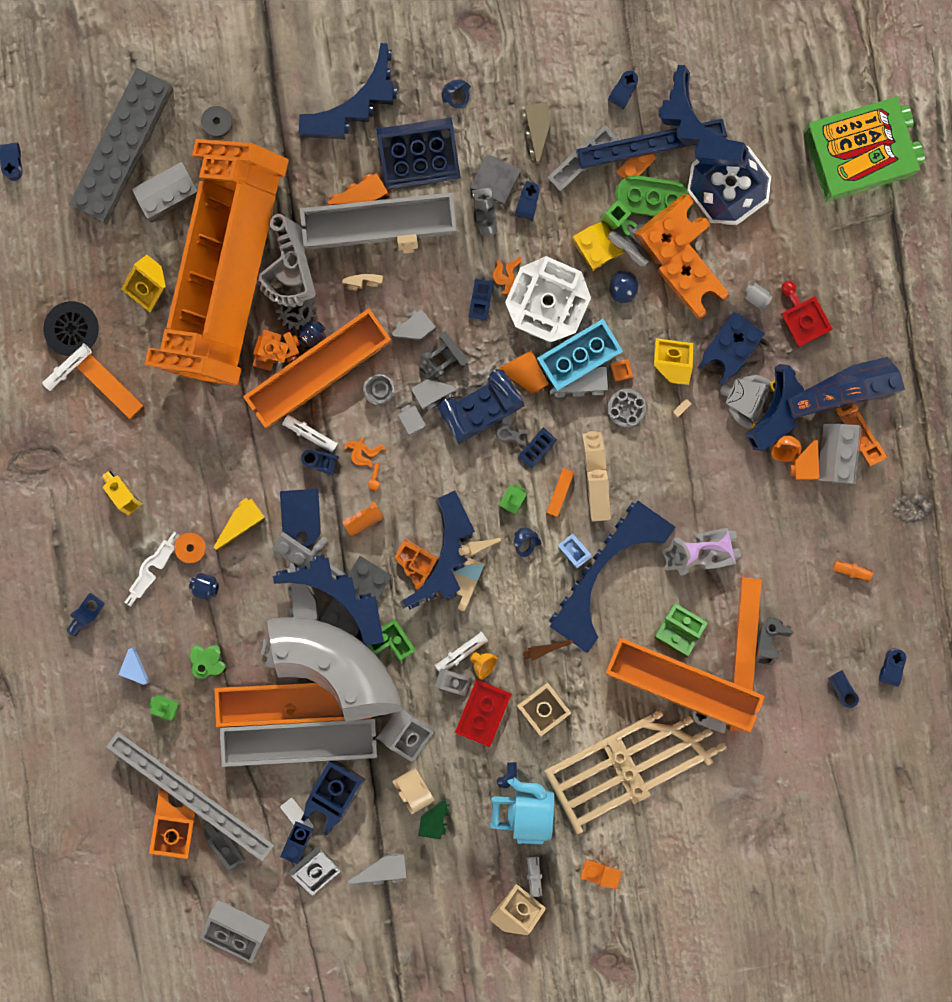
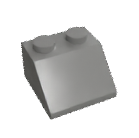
[377,709,435,763]

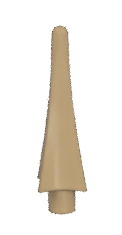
[459,538,501,558]

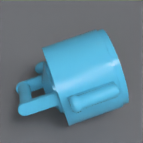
[490,777,554,844]

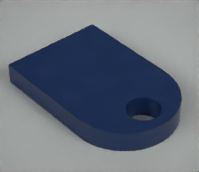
[280,489,321,547]

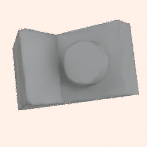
[435,668,472,696]

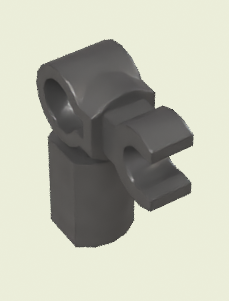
[497,412,528,445]

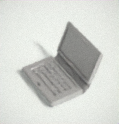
[608,214,664,267]

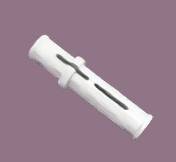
[42,344,92,391]
[282,414,338,454]
[435,632,488,672]

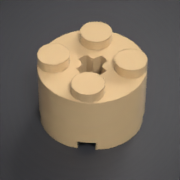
[392,768,435,815]

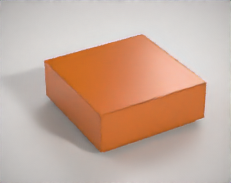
[610,359,633,383]

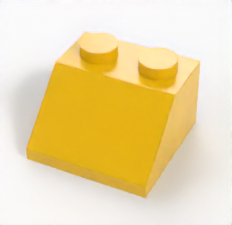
[572,221,624,273]

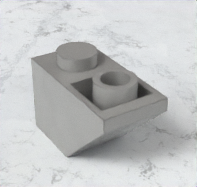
[391,309,436,341]
[411,379,456,411]

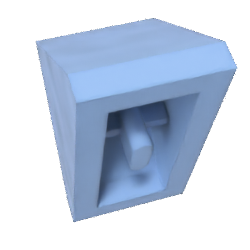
[558,534,592,569]
[118,647,150,685]

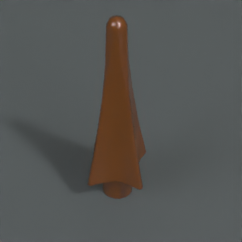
[523,640,573,661]

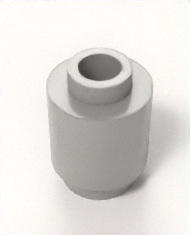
[743,283,773,309]

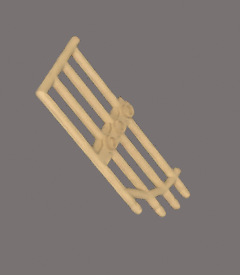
[544,710,727,834]

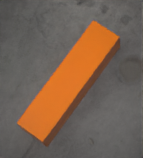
[546,468,574,517]

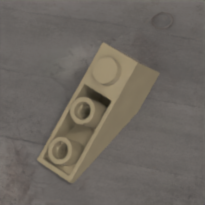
[522,102,551,165]

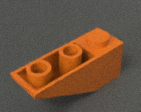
[327,173,389,206]

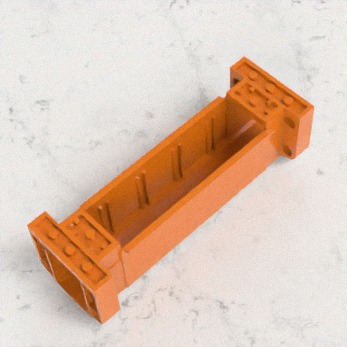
[144,139,289,386]

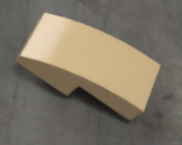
[397,234,418,253]
[342,274,384,291]

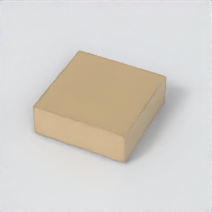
[672,399,691,419]

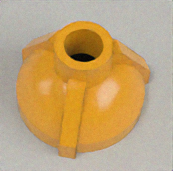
[470,652,498,680]

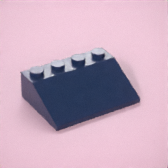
[376,117,461,190]

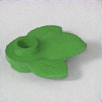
[190,644,226,679]

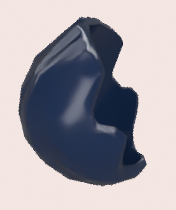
[609,270,638,303]

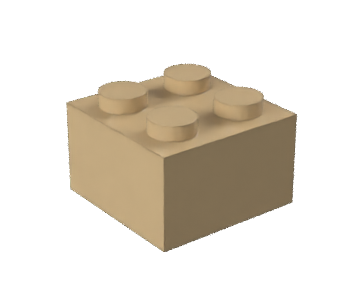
[517,682,571,737]

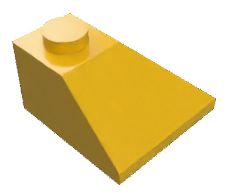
[121,255,166,313]
[654,338,693,385]

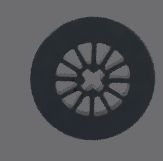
[43,301,99,356]

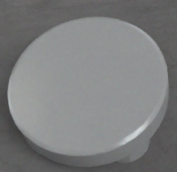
[607,389,646,428]

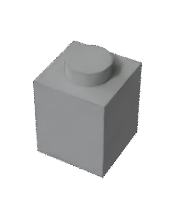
[398,405,426,436]

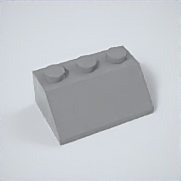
[132,162,197,223]
[817,424,862,485]
[200,900,270,964]

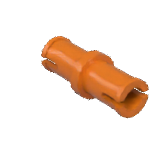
[833,559,874,582]

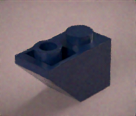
[280,821,313,864]

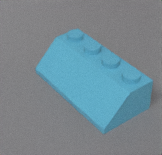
[537,319,623,391]

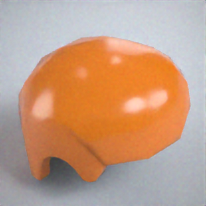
[771,436,801,462]

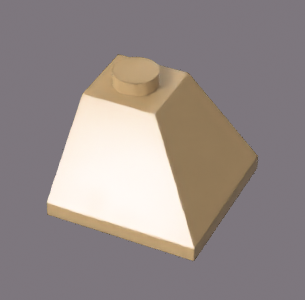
[489,884,546,935]

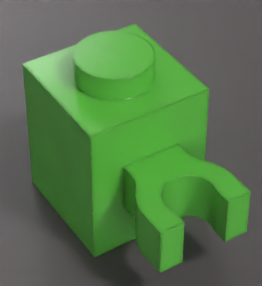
[600,200,638,237]
[499,484,527,515]
[149,694,181,721]

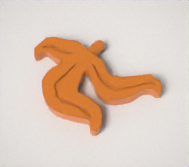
[493,256,521,295]
[344,438,386,468]

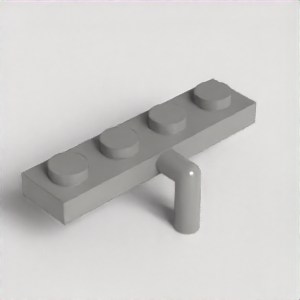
[272,532,345,580]

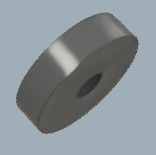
[201,106,232,137]

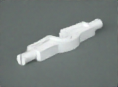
[125,532,180,607]

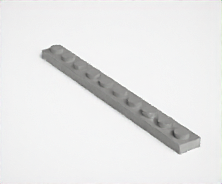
[106,732,274,862]

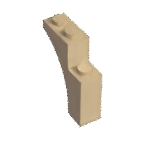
[582,431,611,521]

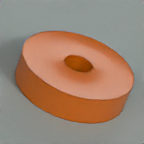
[174,532,205,563]

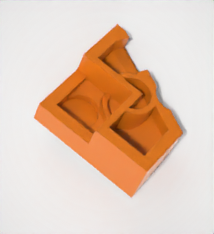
[499,350,549,394]
[342,502,385,537]
[395,539,439,590]

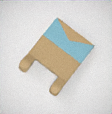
[434,557,485,611]

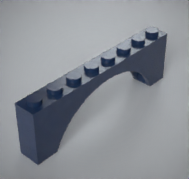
[549,501,676,653]

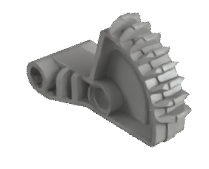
[256,214,315,307]

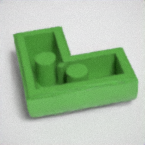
[366,619,416,661]

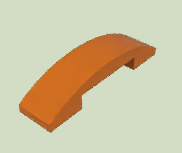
[836,404,887,467]

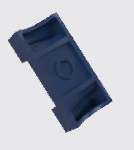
[438,369,525,444]

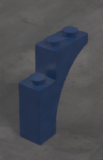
[745,364,804,451]

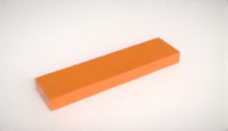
[76,354,144,419]

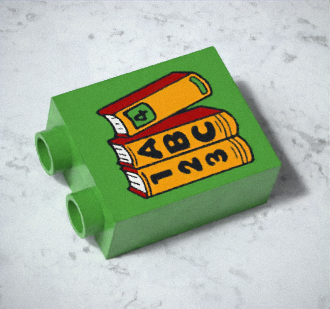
[804,97,925,203]

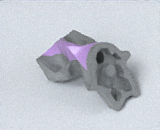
[662,528,741,576]

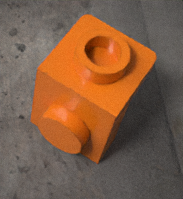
[283,332,300,363]

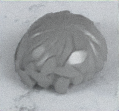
[363,374,395,404]

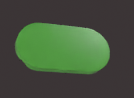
[615,175,690,217]

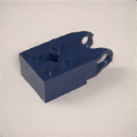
[697,311,765,386]
[301,760,366,835]

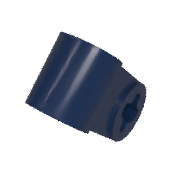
[607,71,638,109]
[0,142,23,181]
[514,182,540,221]
[301,449,339,475]
[879,648,907,687]

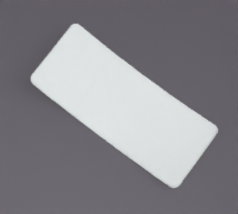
[280,798,313,828]

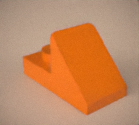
[580,859,622,889]

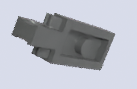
[202,822,245,872]

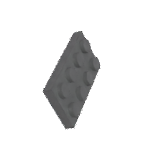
[320,556,392,637]

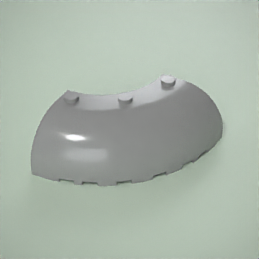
[267,617,403,722]

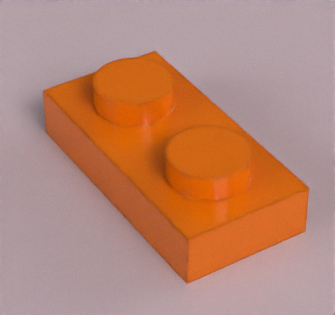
[616,154,657,179]

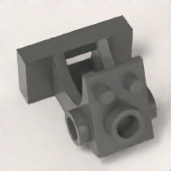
[417,331,468,379]
[755,617,794,665]

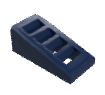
[518,427,557,469]

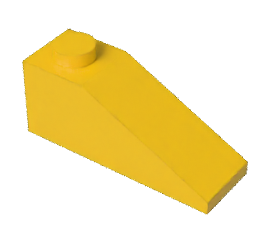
[214,498,266,550]

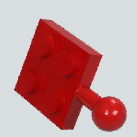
[780,281,833,348]

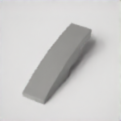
[548,125,619,191]

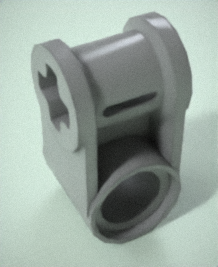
[691,711,727,733]

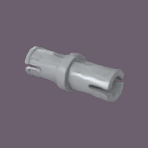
[527,856,542,897]

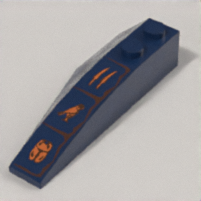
[787,357,905,419]

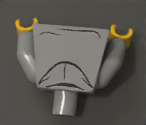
[720,374,775,430]

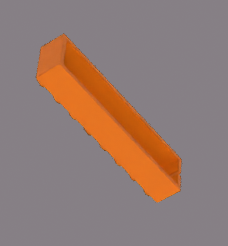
[243,308,392,429]
[606,637,765,734]
[214,682,372,727]

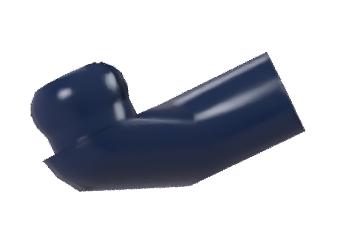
[497,762,517,789]

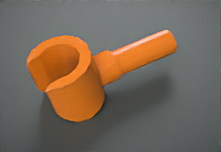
[368,463,381,492]

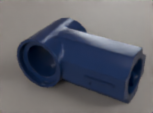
[828,670,859,708]

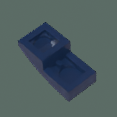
[468,278,494,321]

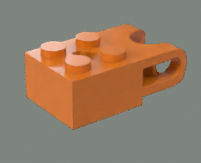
[634,194,710,265]
[658,244,729,320]
[149,788,195,859]

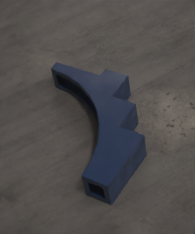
[298,43,397,140]
[659,65,749,168]
[400,490,475,610]
[273,555,384,646]

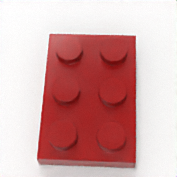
[454,679,512,747]

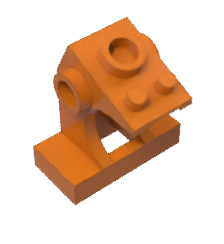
[253,330,289,372]

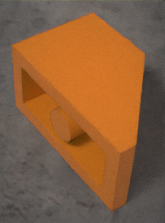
[790,440,819,480]

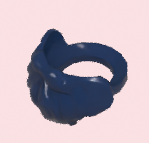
[441,79,471,108]
[513,528,542,557]

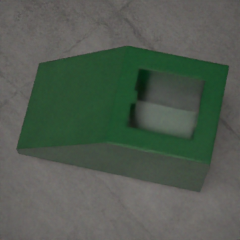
[418,799,450,839]

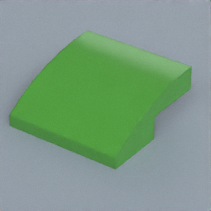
[654,603,708,658]

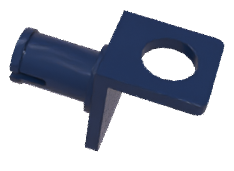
[66,593,105,636]

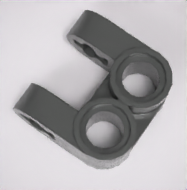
[472,187,497,236]

